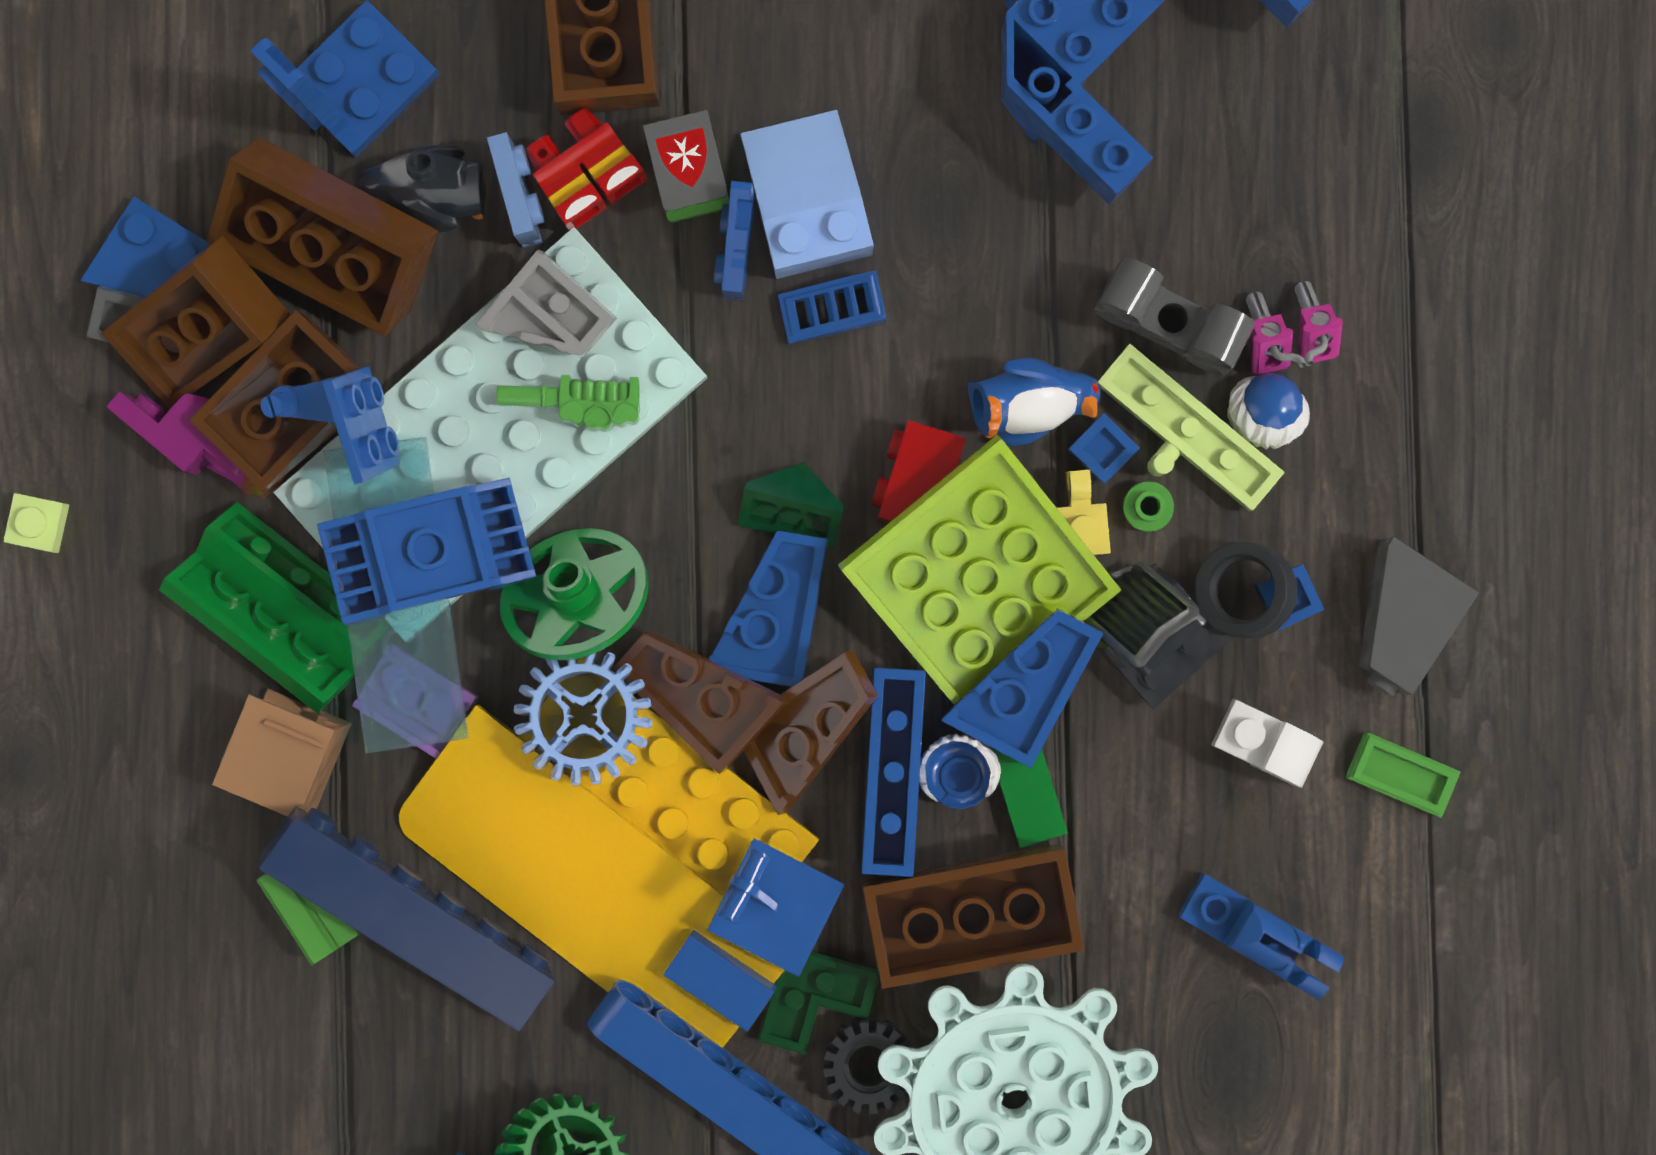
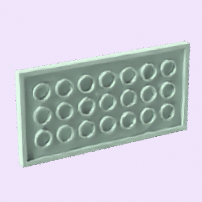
[273,227,708,642]

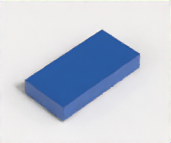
[663,929,778,1032]

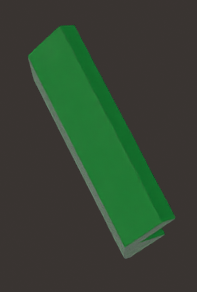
[159,502,392,714]

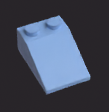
[741,110,874,279]

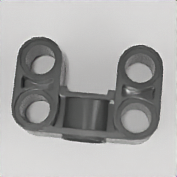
[1094,257,1256,376]

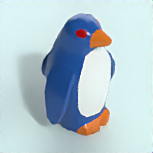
[968,358,1100,446]

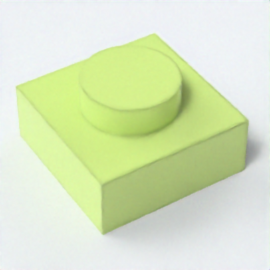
[3,493,69,553]

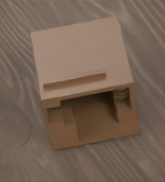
[212,689,352,817]

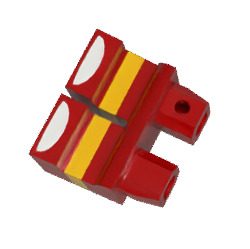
[526,108,648,231]

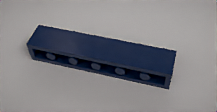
[259,806,555,1032]

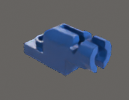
[1177,872,1344,1000]

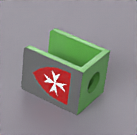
[643,110,730,223]

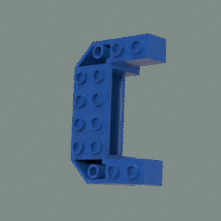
[1001,0,1314,205]

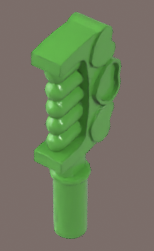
[496,375,640,432]

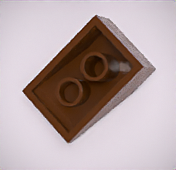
[101,236,291,409]
[189,310,361,492]

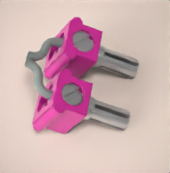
[1246,281,1343,375]

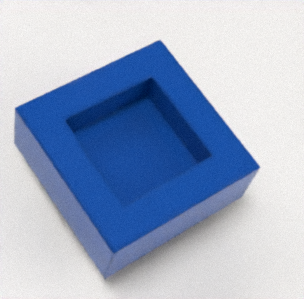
[1067,413,1140,485]
[1254,564,1325,631]

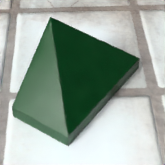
[737,462,844,548]

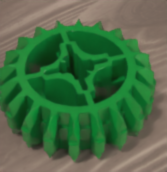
[494,1094,632,1155]

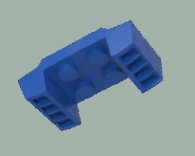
[317,477,536,626]

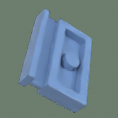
[487,132,544,248]

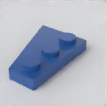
[80,197,265,297]
[709,531,828,687]
[941,608,1103,768]

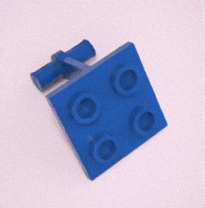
[260,366,399,485]
[707,838,845,977]

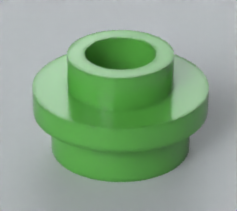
[1123,482,1174,532]

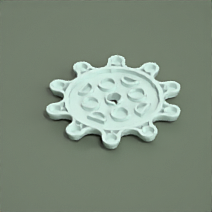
[874,964,1158,1155]

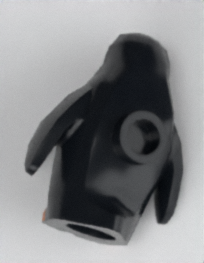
[355,145,486,233]

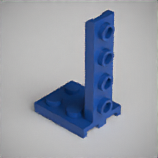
[250,0,440,158]

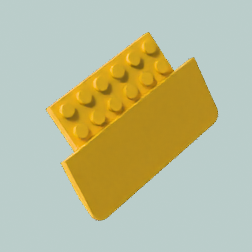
[399,657,819,1048]

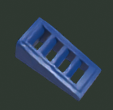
[778,270,886,344]

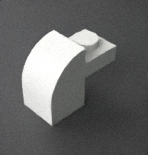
[1211,699,1323,788]

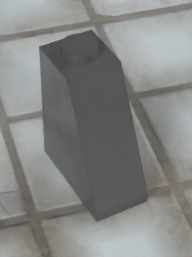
[1359,537,1479,697]

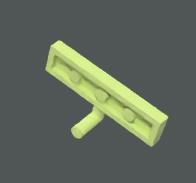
[1098,344,1285,512]

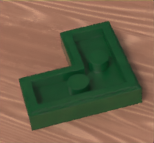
[757,950,880,1055]

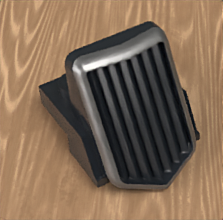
[1084,563,1228,709]

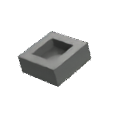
[87,285,144,342]

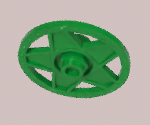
[500,528,649,660]

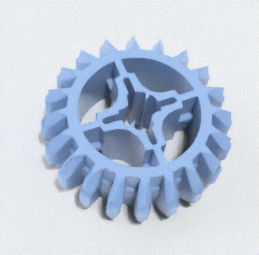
[513,652,652,786]

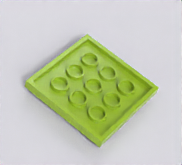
[838,435,1121,705]

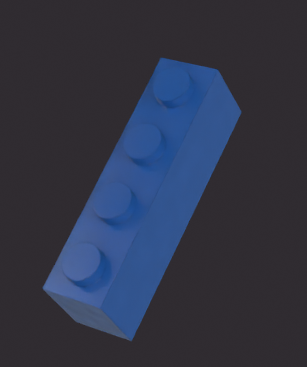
[861,667,926,877]

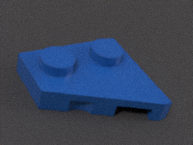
[714,181,755,300]

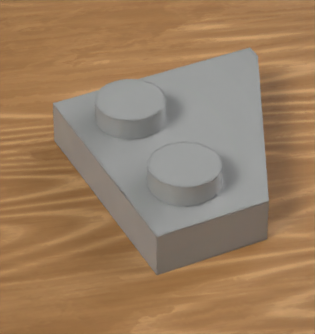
[475,250,617,356]

